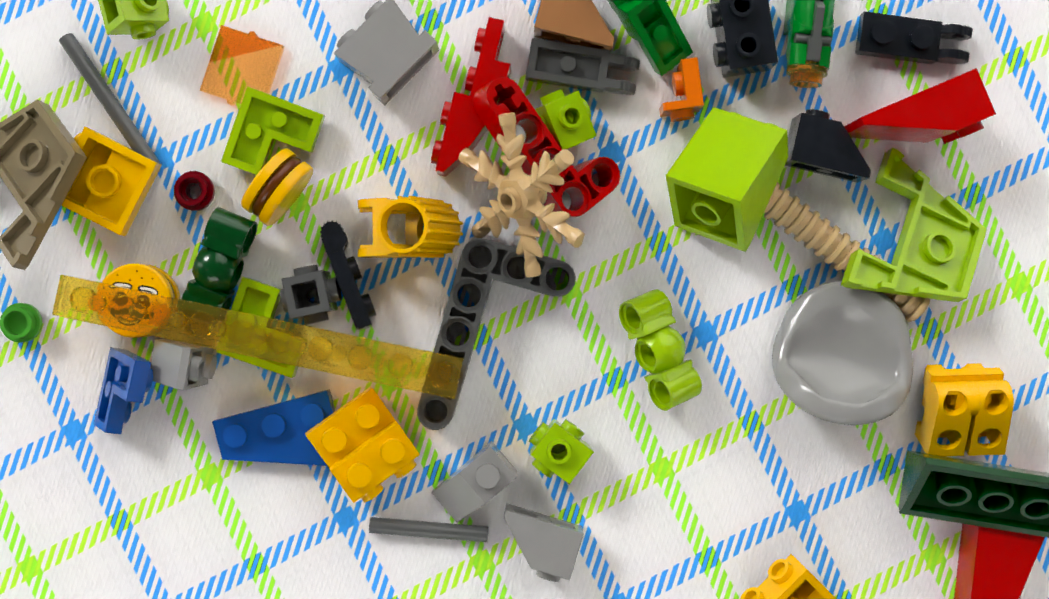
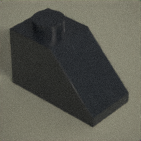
[785,109,871,183]

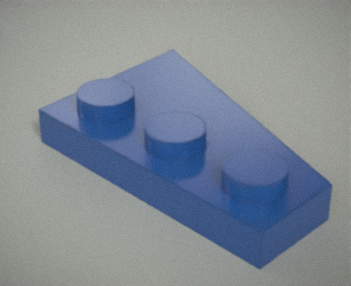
[212,389,336,466]

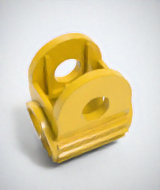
[358,196,463,258]

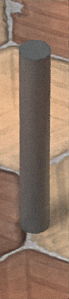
[369,517,489,542]

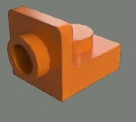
[659,57,704,122]

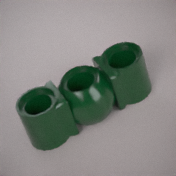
[179,207,258,328]

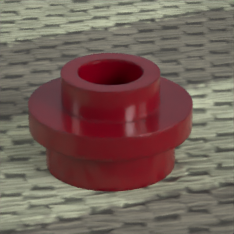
[174,171,215,211]

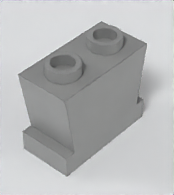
[334,0,439,106]

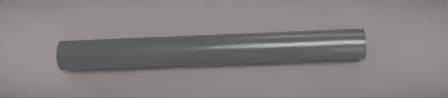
[59,33,162,165]

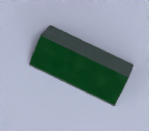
[899,450,1049,538]

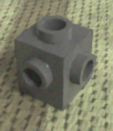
[280,265,342,325]

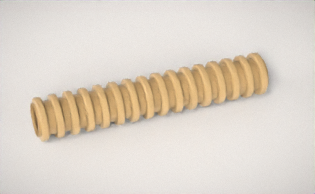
[764,182,930,323]

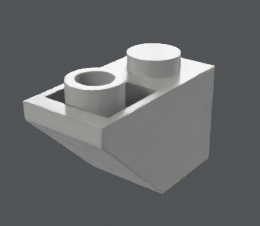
[150,338,217,390]

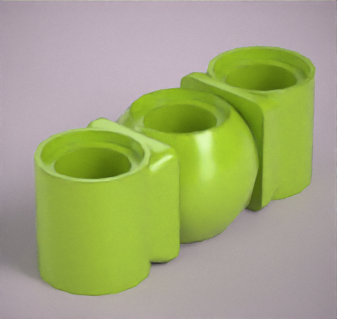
[619,289,702,411]

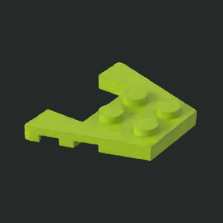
[841,147,987,302]

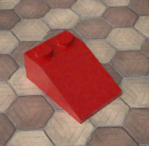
[844,68,996,144]

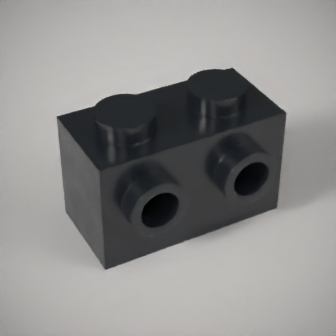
[707,0,778,78]

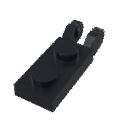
[855,11,973,64]
[320,220,377,331]

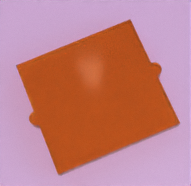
[200,25,284,106]

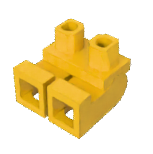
[914,363,1014,456]

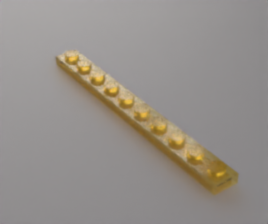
[52,275,464,399]

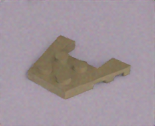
[0,100,87,270]

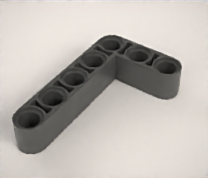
[417,238,576,430]

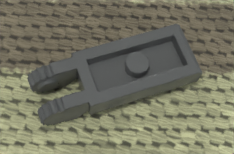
[525,38,640,95]

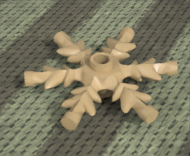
[458,112,585,277]

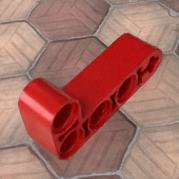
[473,77,620,218]

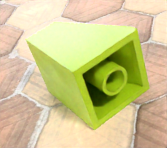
[666,107,788,252]

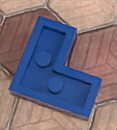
[94,347,153,434]

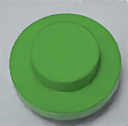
[0,303,42,343]

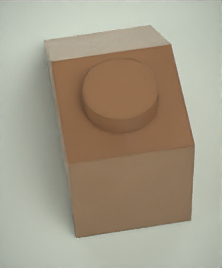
[534,0,614,53]

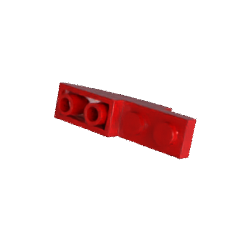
[431,17,511,177]

